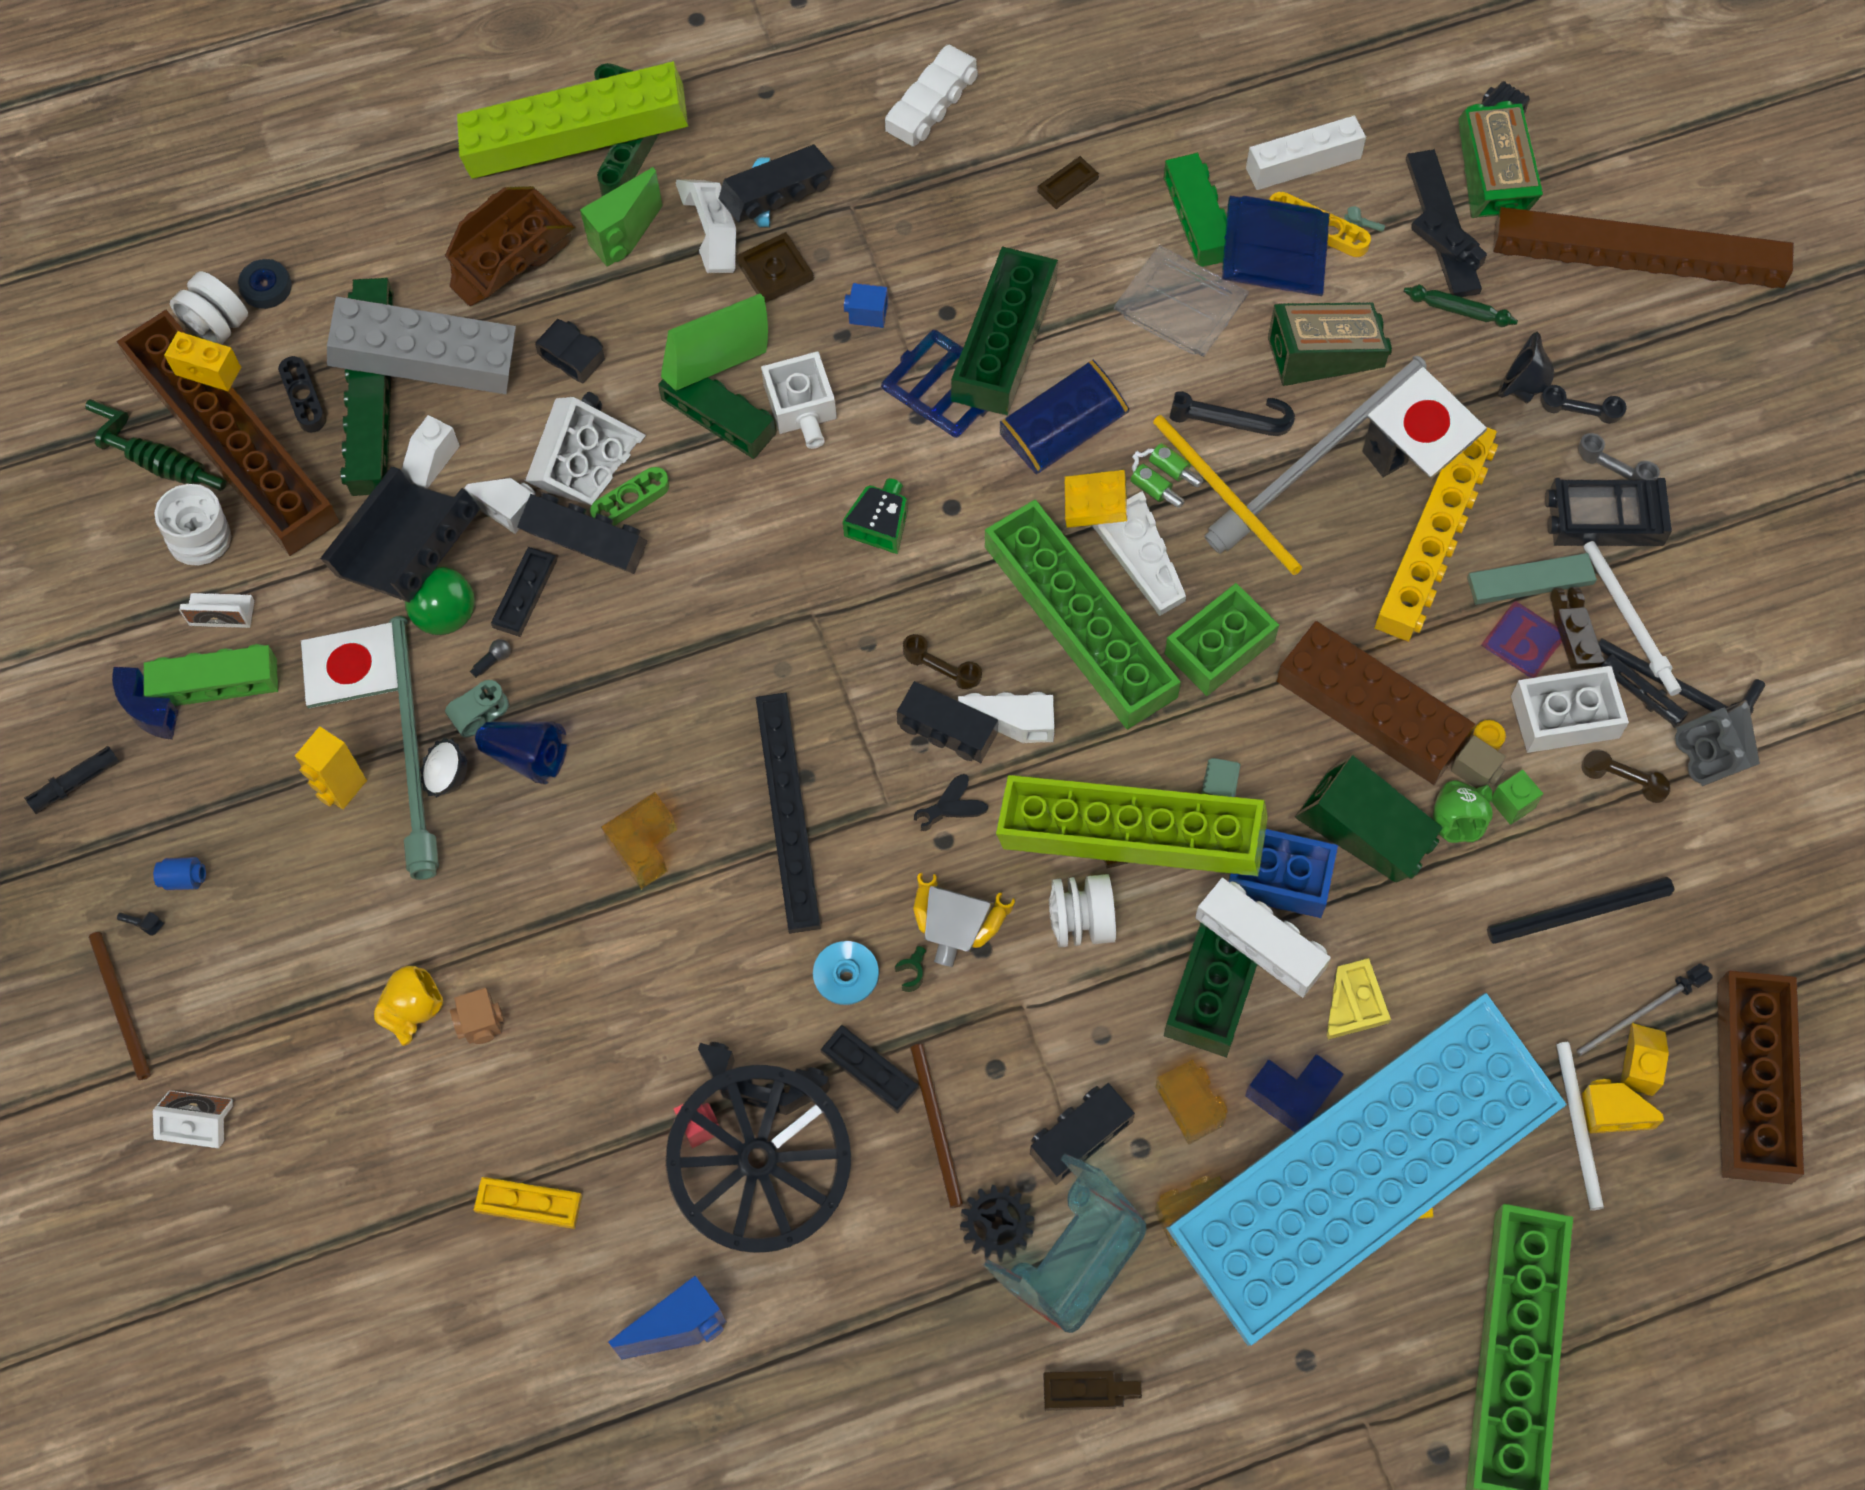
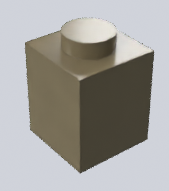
[1451,735,1506,788]

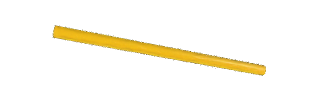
[1153,415,1302,575]

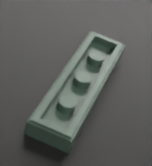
[1467,553,1597,605]

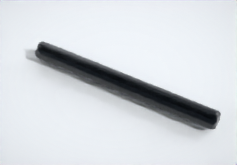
[1487,877,1675,944]

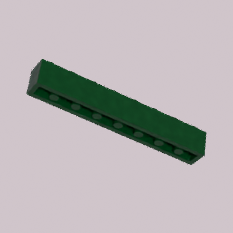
[340,277,394,496]

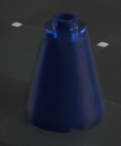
[475,721,567,785]

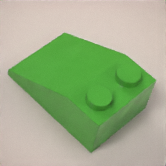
[580,167,663,267]

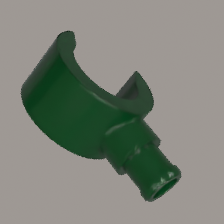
[895,946,926,992]

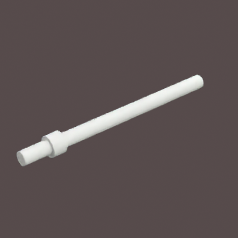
[1584,541,1682,696]

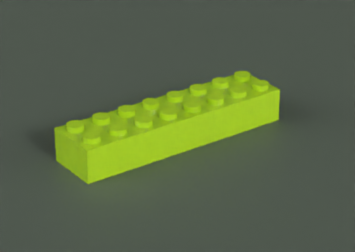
[457,61,688,179]
[996,775,1268,876]

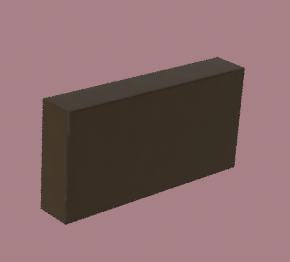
[1037,156,1099,209]

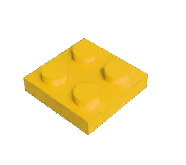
[1065,470,1127,528]

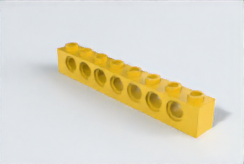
[1374,427,1499,642]

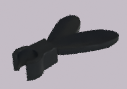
[914,774,989,831]

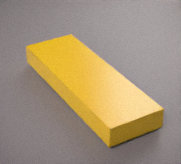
[473,1177,582,1229]

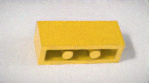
[295,726,367,810]

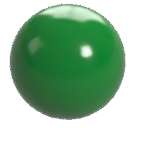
[405,567,475,635]

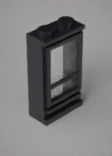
[1545,477,1672,546]

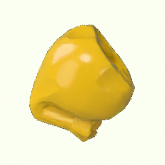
[374,966,443,1046]

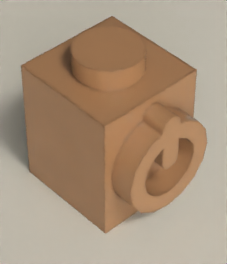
[450,988,504,1044]

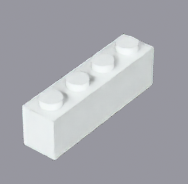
[1246,115,1366,190]
[1195,878,1331,998]

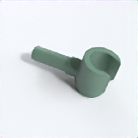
[1345,206,1385,232]

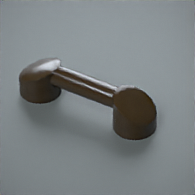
[903,634,982,690]
[1581,750,1671,803]

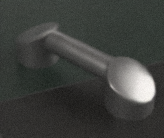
[1578,433,1660,480]

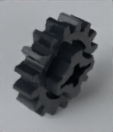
[960,1185,1034,1262]

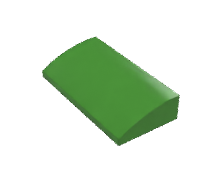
[661,294,768,391]

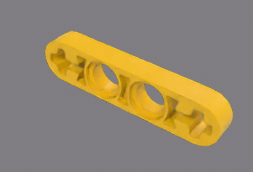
[1267,192,1371,257]

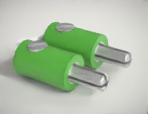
[1130,443,1203,508]

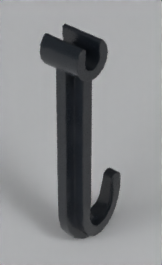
[1169,391,1295,436]

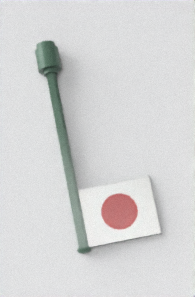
[301,616,439,880]

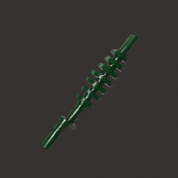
[85,399,227,491]

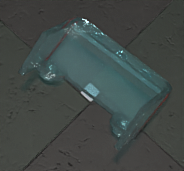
[984,1153,1146,1333]

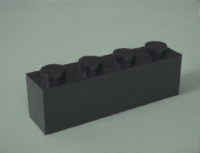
[718,144,834,223]
[517,492,648,574]

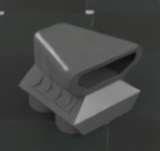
[1675,700,1760,786]

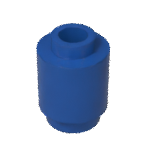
[153,857,206,890]

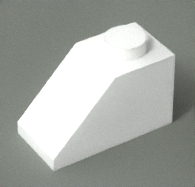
[401,415,460,489]
[464,478,536,534]

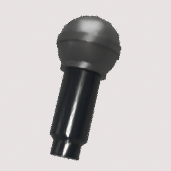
[470,639,511,678]

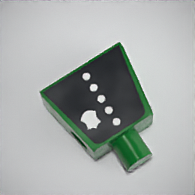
[842,478,908,554]

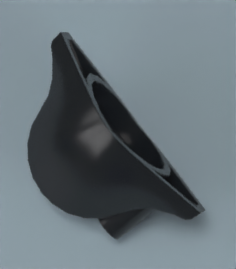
[1498,331,1554,404]

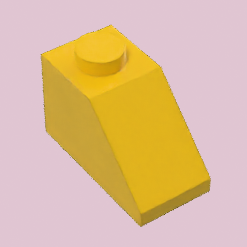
[1620,1023,1669,1096]
[1581,1079,1664,1134]

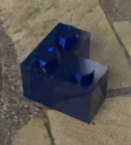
[1245,1054,1344,1133]

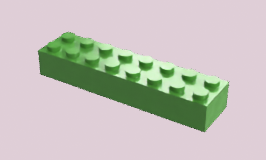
[985,499,1181,730]
[1466,1204,1573,1490]

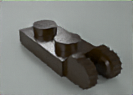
[1550,587,1605,669]

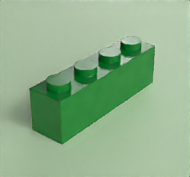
[1163,153,1236,268]

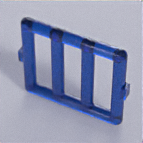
[881,330,988,438]

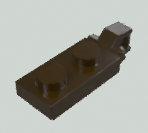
[1043,1371,1142,1411]

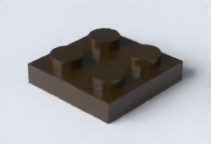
[735,232,814,303]

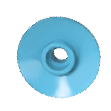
[813,941,879,1005]

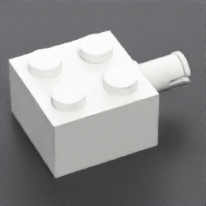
[761,351,837,449]

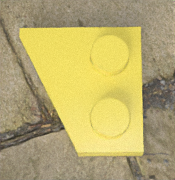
[1327,958,1391,1040]

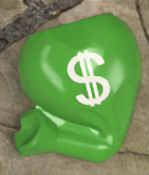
[1433,780,1493,843]

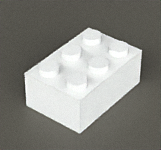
[1511,666,1629,753]

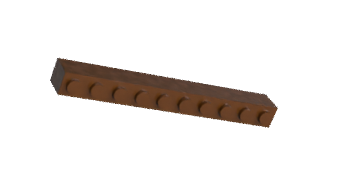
[1493,207,1794,288]

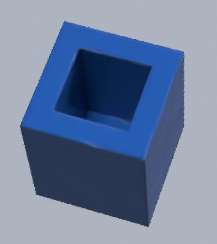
[844,283,888,328]

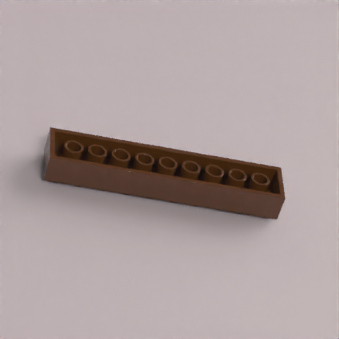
[116,310,340,556]

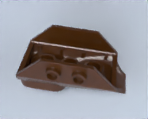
[445,186,576,307]

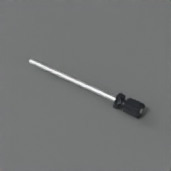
[1577,963,1713,1056]

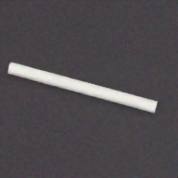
[1556,1042,1604,1210]

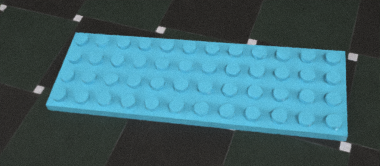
[1166,993,1567,1346]

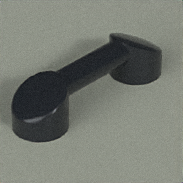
[1541,385,1627,424]

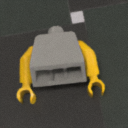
[913,873,1015,967]

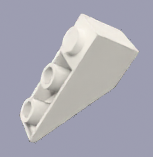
[958,692,1054,743]

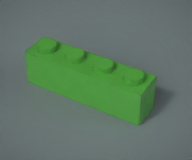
[144,644,278,709]

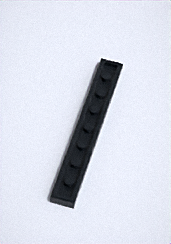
[755,692,821,934]

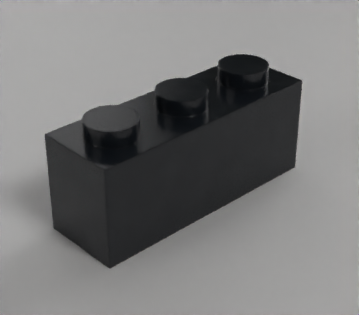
[896,681,998,763]
[1030,1083,1135,1185]

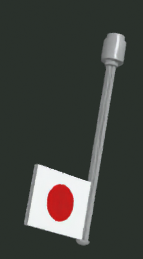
[1204,356,1487,554]

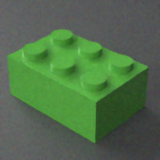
[1165,583,1279,696]

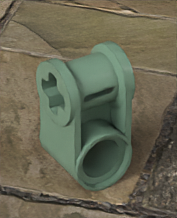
[445,680,509,738]

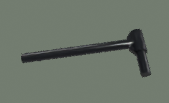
[1598,638,1766,715]

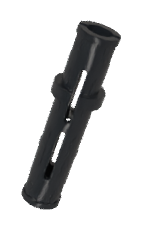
[1601,654,1689,728]
[24,746,120,814]

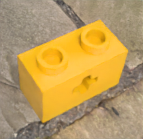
[164,331,242,391]

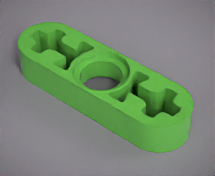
[590,467,669,526]

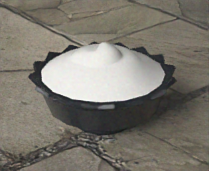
[420,737,467,798]

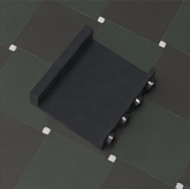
[320,467,481,603]

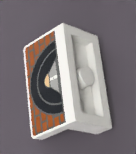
[179,593,255,628]
[153,1091,233,1148]

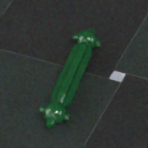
[1403,285,1518,327]

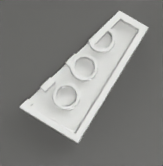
[1092,491,1186,616]

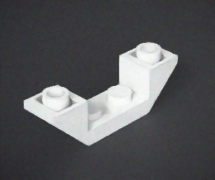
[675,180,736,273]

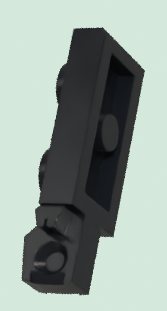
[1411,205,1487,271]

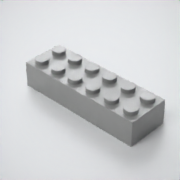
[327,296,516,394]

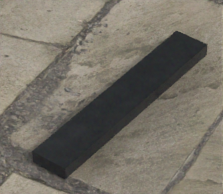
[1406,149,1482,297]

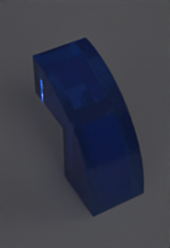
[112,667,178,740]

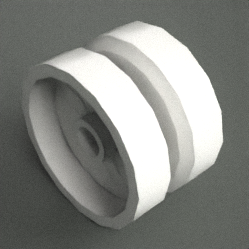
[170,271,248,345]

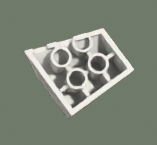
[525,397,646,505]

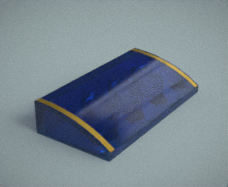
[1000,360,1129,475]

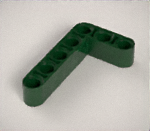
[594,63,660,196]

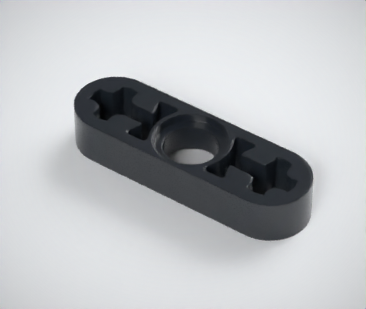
[278,356,326,433]

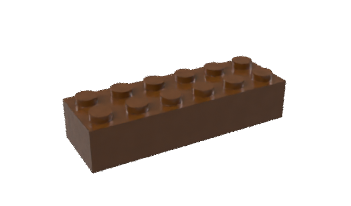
[1276,621,1475,785]
[1717,970,1804,1185]

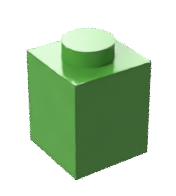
[1491,770,1543,825]

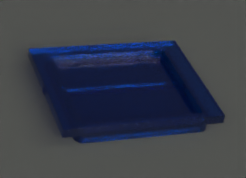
[1221,196,1330,297]

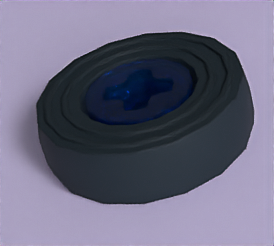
[238,259,292,309]

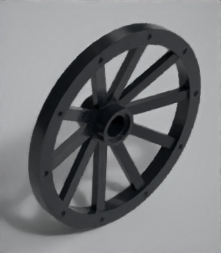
[665,1065,851,1253]

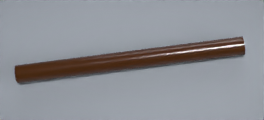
[89,932,151,1080]
[910,1044,963,1208]

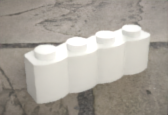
[885,44,978,147]

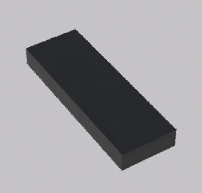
[491,547,557,637]
[820,1025,919,1114]

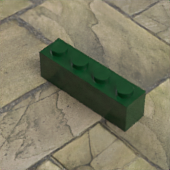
[658,377,776,459]

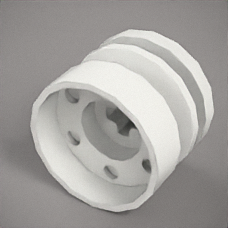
[154,484,232,566]
[1049,874,1116,947]

